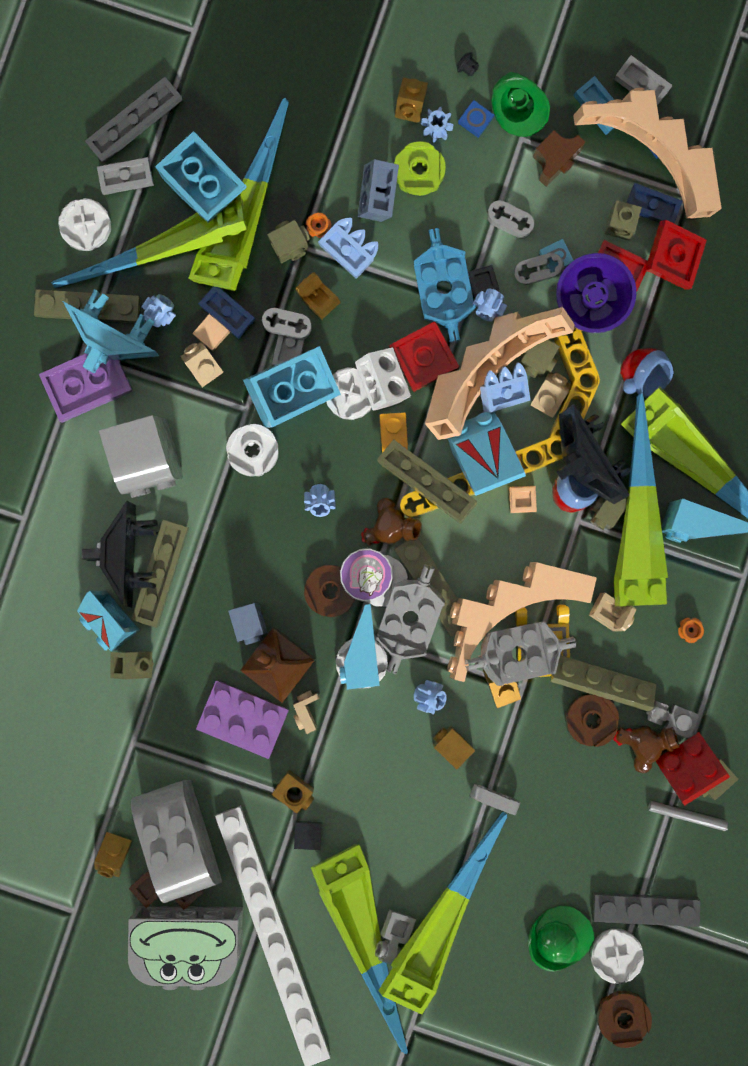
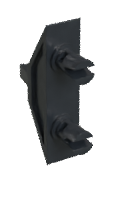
[556,405,631,504]
[82,501,158,608]

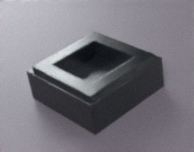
[468,265,500,298]
[294,821,322,850]

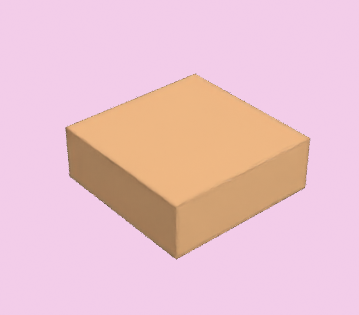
[192,314,230,351]
[509,486,537,513]

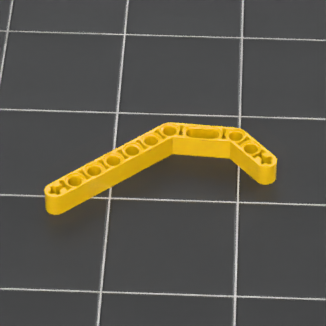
[400,327,600,518]

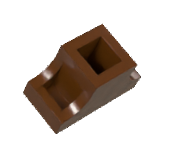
[533,130,585,187]

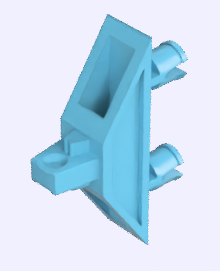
[63,289,159,374]

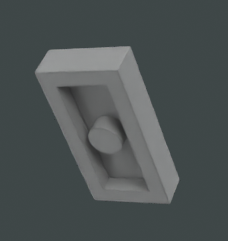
[614,55,672,106]
[97,157,154,195]
[272,321,307,366]

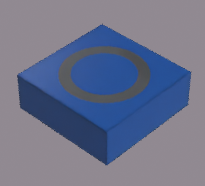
[458,100,494,138]

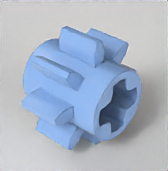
[421,107,453,142]
[473,289,507,321]
[142,294,176,327]
[304,484,336,517]
[414,680,447,714]

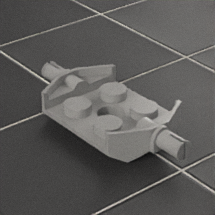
[376,564,445,674]
[465,621,576,686]

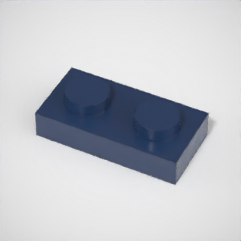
[626,183,683,223]
[198,286,255,339]

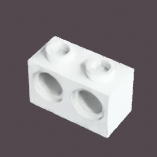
[355,348,411,411]

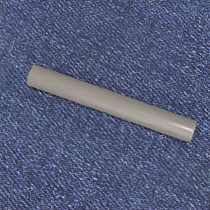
[648,801,728,831]

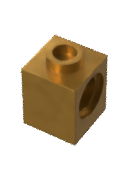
[433,726,475,770]
[272,770,314,814]

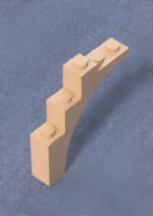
[573,88,722,219]
[425,307,575,440]
[447,562,596,682]

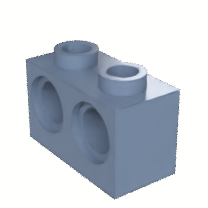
[357,159,399,222]
[229,603,268,645]

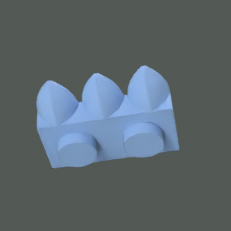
[318,218,378,279]
[480,362,530,413]

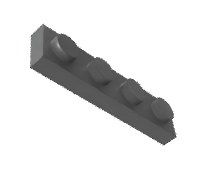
[85,77,183,164]
[592,893,701,927]

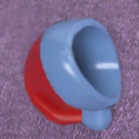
[620,348,673,398]
[552,475,599,513]

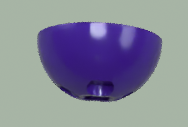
[556,253,636,333]

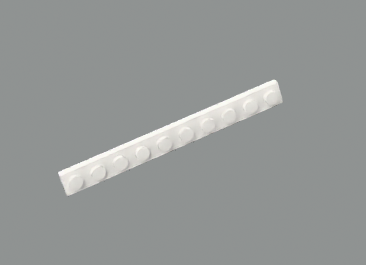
[215,805,331,1066]

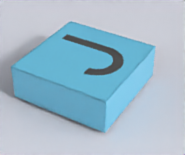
[539,239,574,272]

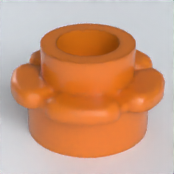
[306,213,331,238]
[678,617,704,643]

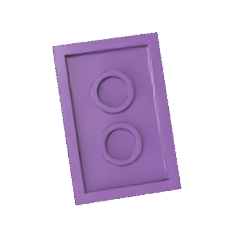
[39,354,133,423]
[196,680,289,759]

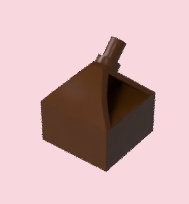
[240,627,316,703]

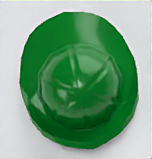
[491,72,550,137]
[528,906,594,972]

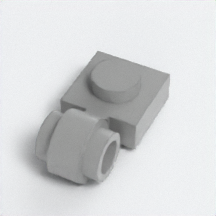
[646,701,700,738]
[375,909,416,964]

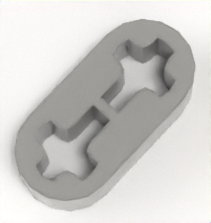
[487,200,534,238]
[515,253,565,285]
[262,308,312,340]
[470,784,521,815]

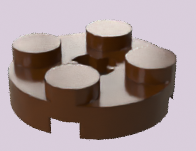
[304,565,355,617]
[565,694,619,747]
[597,991,652,1048]

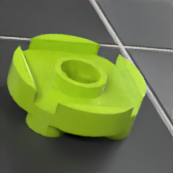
[394,141,446,196]

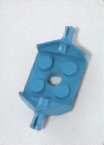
[414,228,476,343]

